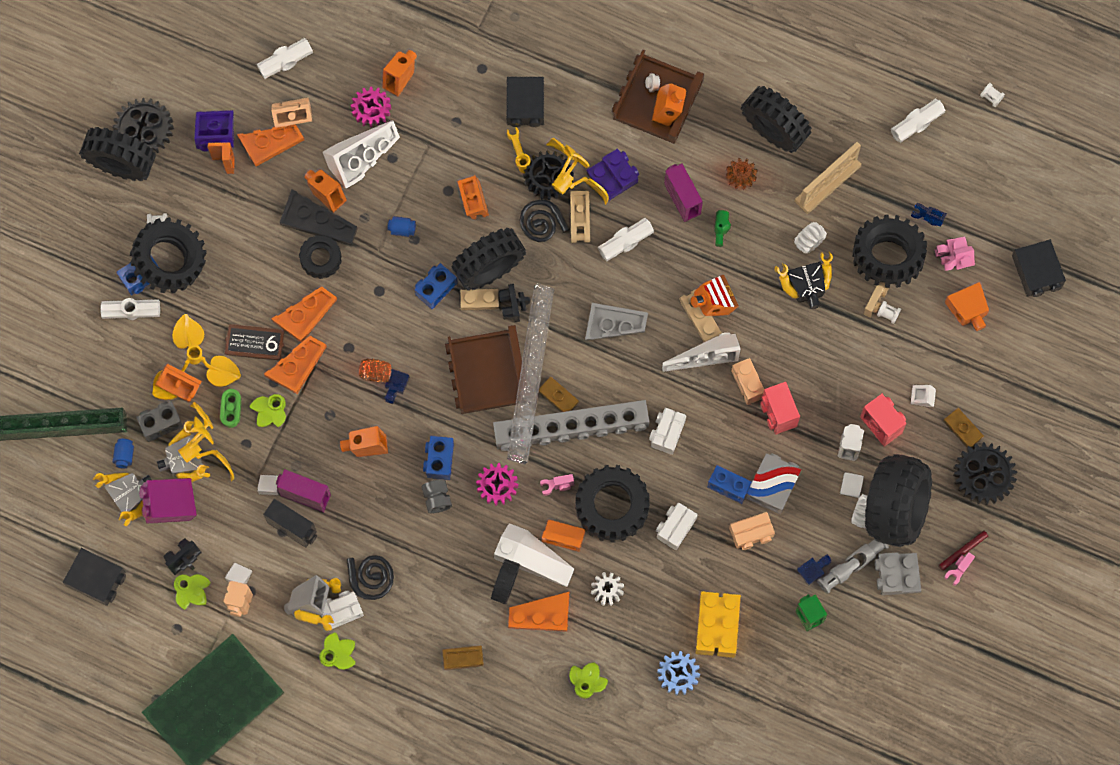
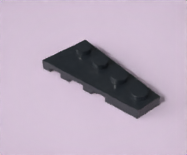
[280,189,357,246]

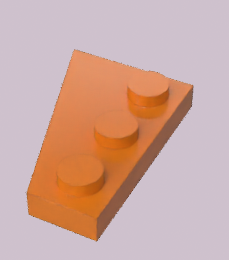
[237,124,304,167]
[271,286,337,342]
[264,336,327,394]
[508,592,569,632]

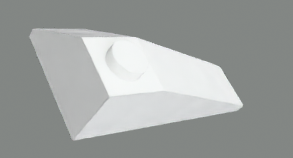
[323,121,400,188]
[662,332,740,372]
[494,523,574,587]

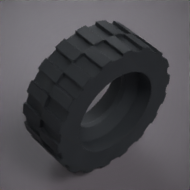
[299,235,342,279]
[491,559,520,605]

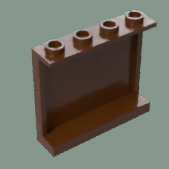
[611,49,704,144]
[445,325,529,414]

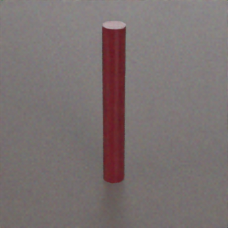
[938,530,988,571]

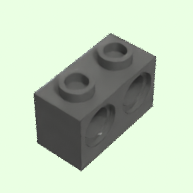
[136,401,183,442]

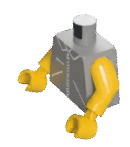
[157,421,210,482]
[93,473,152,526]
[284,575,341,631]

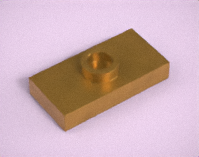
[538,377,579,412]
[943,408,984,447]
[442,645,484,670]

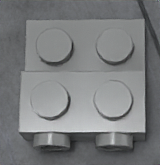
[875,552,921,595]

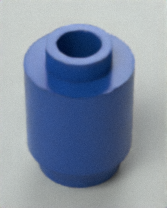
[388,216,416,237]
[112,439,134,469]

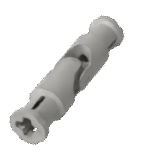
[817,539,889,594]

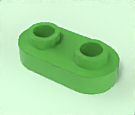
[220,389,242,428]

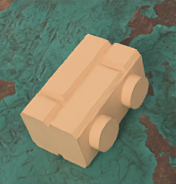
[272,97,312,128]
[731,358,764,405]
[729,512,775,550]
[224,581,253,617]

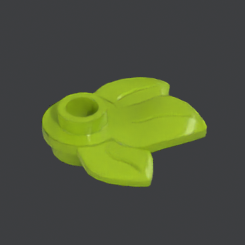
[250,394,286,427]
[174,574,211,610]
[319,632,356,670]
[569,662,608,699]

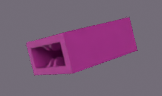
[664,163,703,222]
[276,469,331,513]
[139,478,197,524]

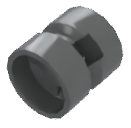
[421,479,452,513]

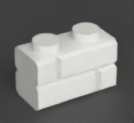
[649,408,686,455]
[838,424,864,461]
[656,503,698,550]
[321,591,364,629]

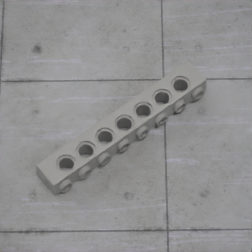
[493,400,649,451]

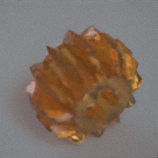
[726,157,758,190]
[359,358,392,383]

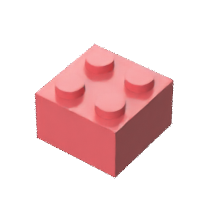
[760,382,800,435]
[860,394,907,447]

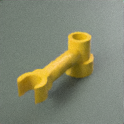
[507,127,531,174]

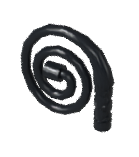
[519,199,570,242]
[346,555,394,600]

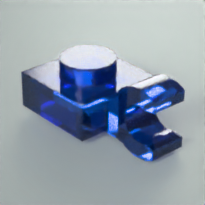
[911,203,947,227]
[385,369,410,404]
[797,554,832,586]

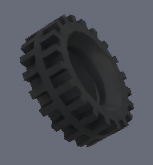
[741,86,812,153]
[79,127,156,181]
[852,215,927,288]
[130,217,207,294]
[451,228,526,291]
[575,465,650,542]

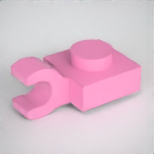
[934,237,968,257]
[941,246,975,271]
[540,474,574,496]
[944,553,975,586]

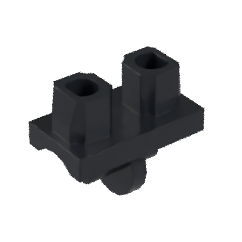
[499,284,531,322]
[163,538,202,575]

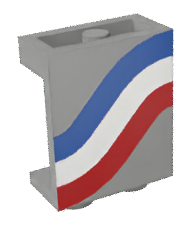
[745,453,802,515]

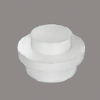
[645,73,660,92]

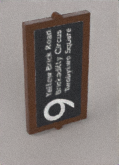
[224,324,285,361]

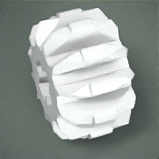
[794,222,827,254]
[852,494,867,528]
[591,572,624,606]

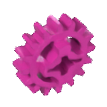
[351,87,391,127]
[476,463,518,506]

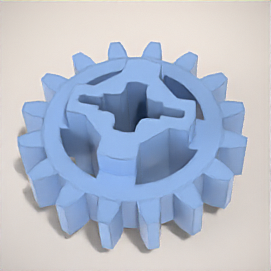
[657,651,700,695]

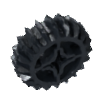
[523,150,574,200]

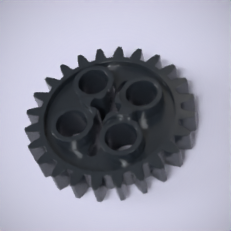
[112,98,174,153]
[953,442,1017,505]

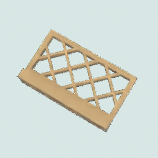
[794,142,862,214]

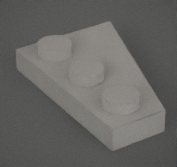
[585,303,648,341]

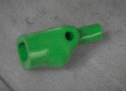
[714,210,731,247]

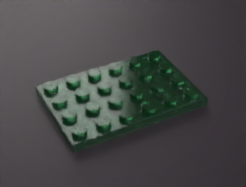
[141,634,284,765]

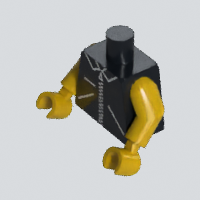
[774,251,833,309]

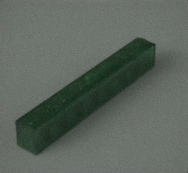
[0,407,127,441]

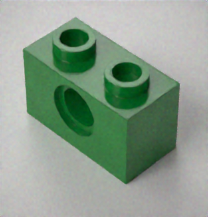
[795,594,828,632]

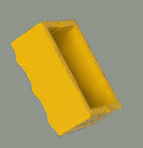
[695,591,741,658]

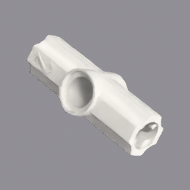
[257,38,313,79]
[891,99,945,143]
[598,218,654,261]
[101,298,160,320]

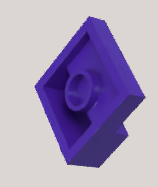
[194,110,234,151]
[586,148,639,201]

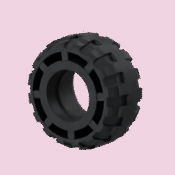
[865,454,932,547]

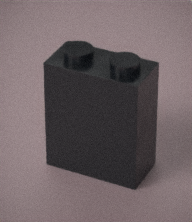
[506,77,544,127]
[1012,239,1066,297]
[263,498,317,548]
[63,548,126,606]

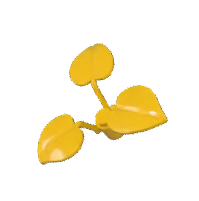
[546,138,609,205]
[152,314,241,400]
[178,402,234,482]

